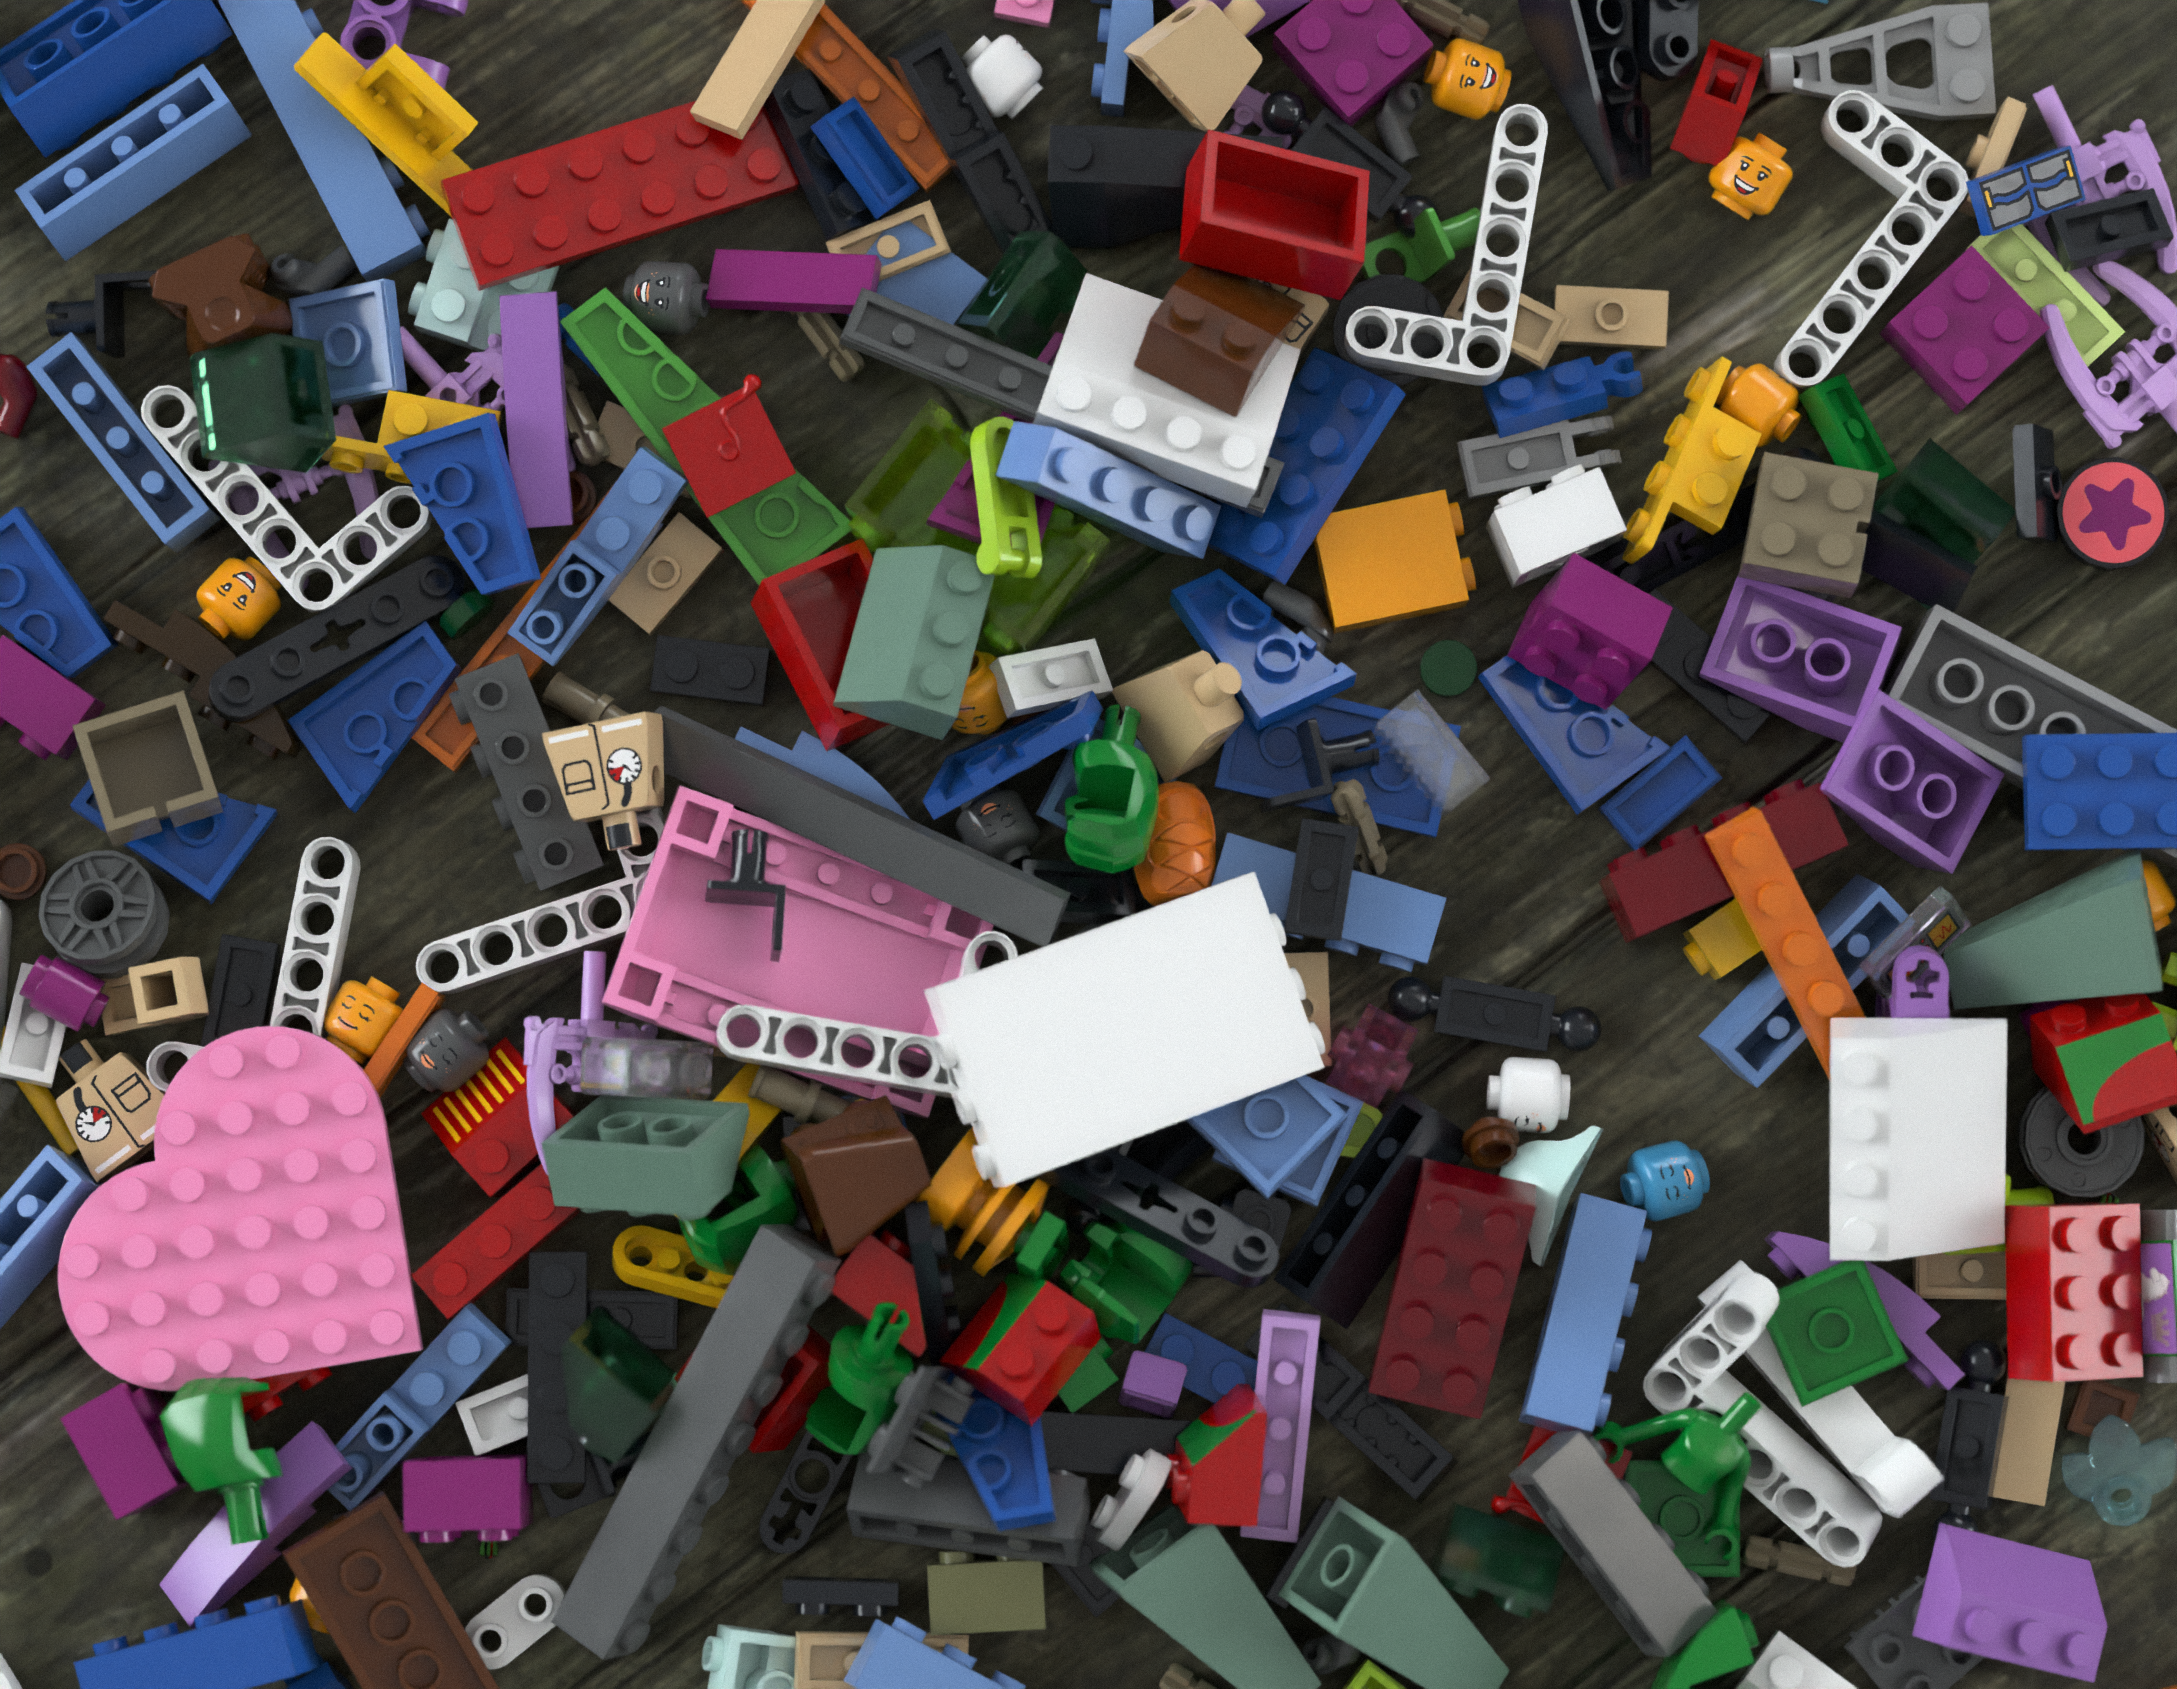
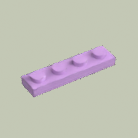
[1240,1309,1321,1543]

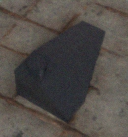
[1518,0,1652,191]
[1048,125,1283,249]

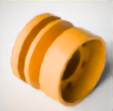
[905,1127,1052,1277]

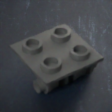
[866,1366,975,1489]
[1843,1575,1985,1689]

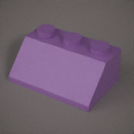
[1912,1523,2108,1683]

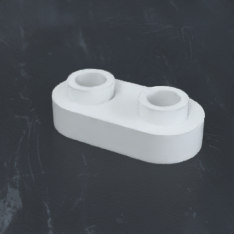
[1091,1449,1171,1551]
[465,1574,566,1669]

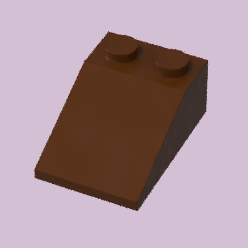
[1133,264,1305,418]

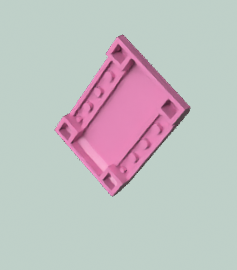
[601,785,994,1119]

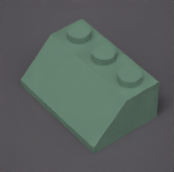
[833,545,995,740]
[541,1094,750,1220]

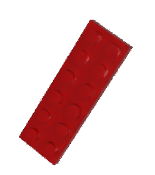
[441,101,800,291]

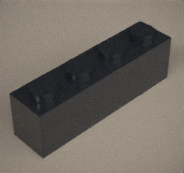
[1273,1090,1465,1330]

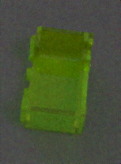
[845,398,1110,656]

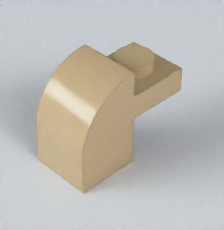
[101,957,210,1035]

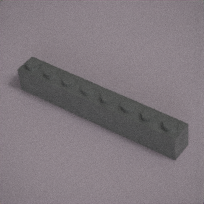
[551,1224,841,1660]

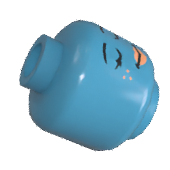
[1620,1140,1710,1222]

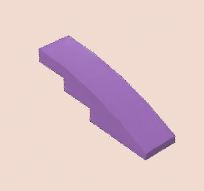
[499,291,574,528]
[159,1421,352,1628]

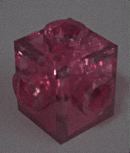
[1326,1003,1419,1109]

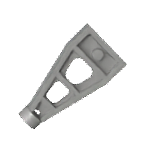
[1764,3,1996,121]

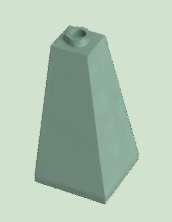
[1942,850,2163,1009]
[1278,1496,1510,1689]
[1088,1501,1322,1689]

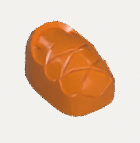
[1134,781,1216,906]

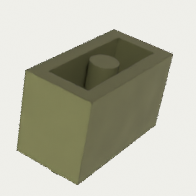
[927,1550,1047,1635]

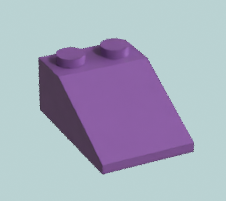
[1700,573,1902,743]
[1820,689,2005,874]

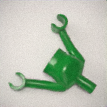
[1592,1392,1761,1560]

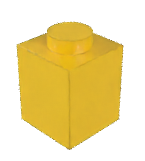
[1682,897,1762,980]

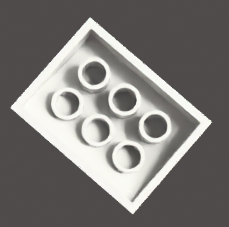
[1033,273,1301,508]
[1830,1018,2007,1261]

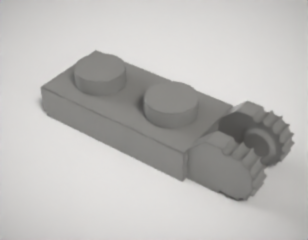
[1456,416,1622,500]

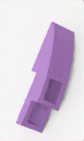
[1764,1231,1965,1390]

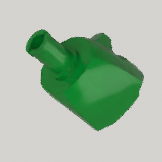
[1064,705,1159,874]
[680,1144,799,1276]
[1057,1211,1193,1344]
[805,1302,914,1455]
[160,1378,283,1545]

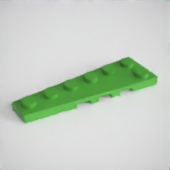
[560,288,855,586]

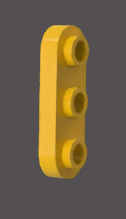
[612,1225,734,1309]

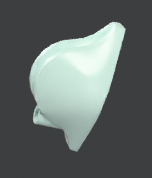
[1499,1126,1603,1266]

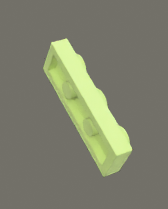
[1966,224,2125,367]

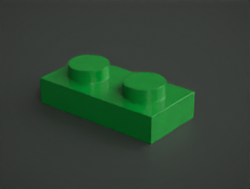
[1799,373,1898,483]
[1013,1211,1070,1282]

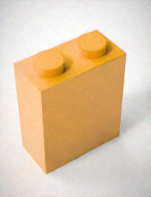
[1313,489,1476,634]

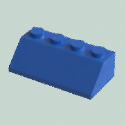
[0,0,234,158]

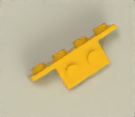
[294,32,479,217]
[1622,356,1762,564]
[319,390,501,484]

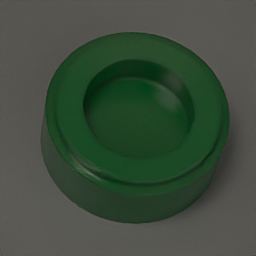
[439,587,495,640]
[1419,640,1477,698]

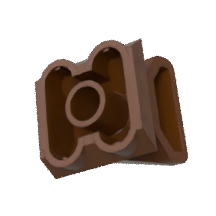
[149,233,293,374]
[781,1095,932,1257]

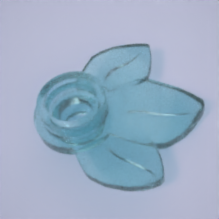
[2062,1415,2177,1526]

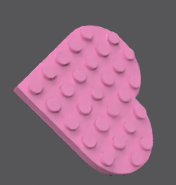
[58,1026,423,1391]

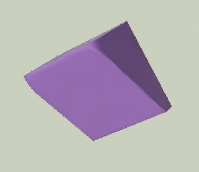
[1118,1351,1187,1419]

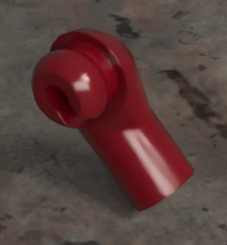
[0,354,37,440]

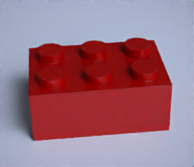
[1179,129,1370,300]
[750,538,890,751]
[2005,1202,2143,1382]

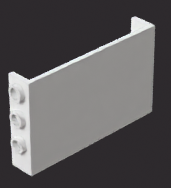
[924,872,1325,1187]

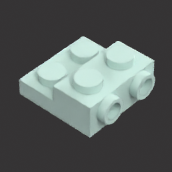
[408,219,559,352]
[702,1624,796,1689]

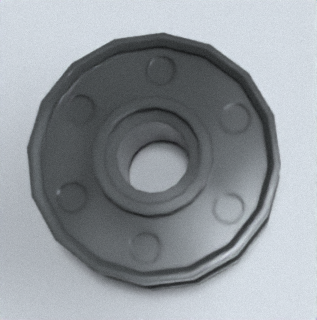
[38,850,170,979]
[2016,1085,2145,1197]

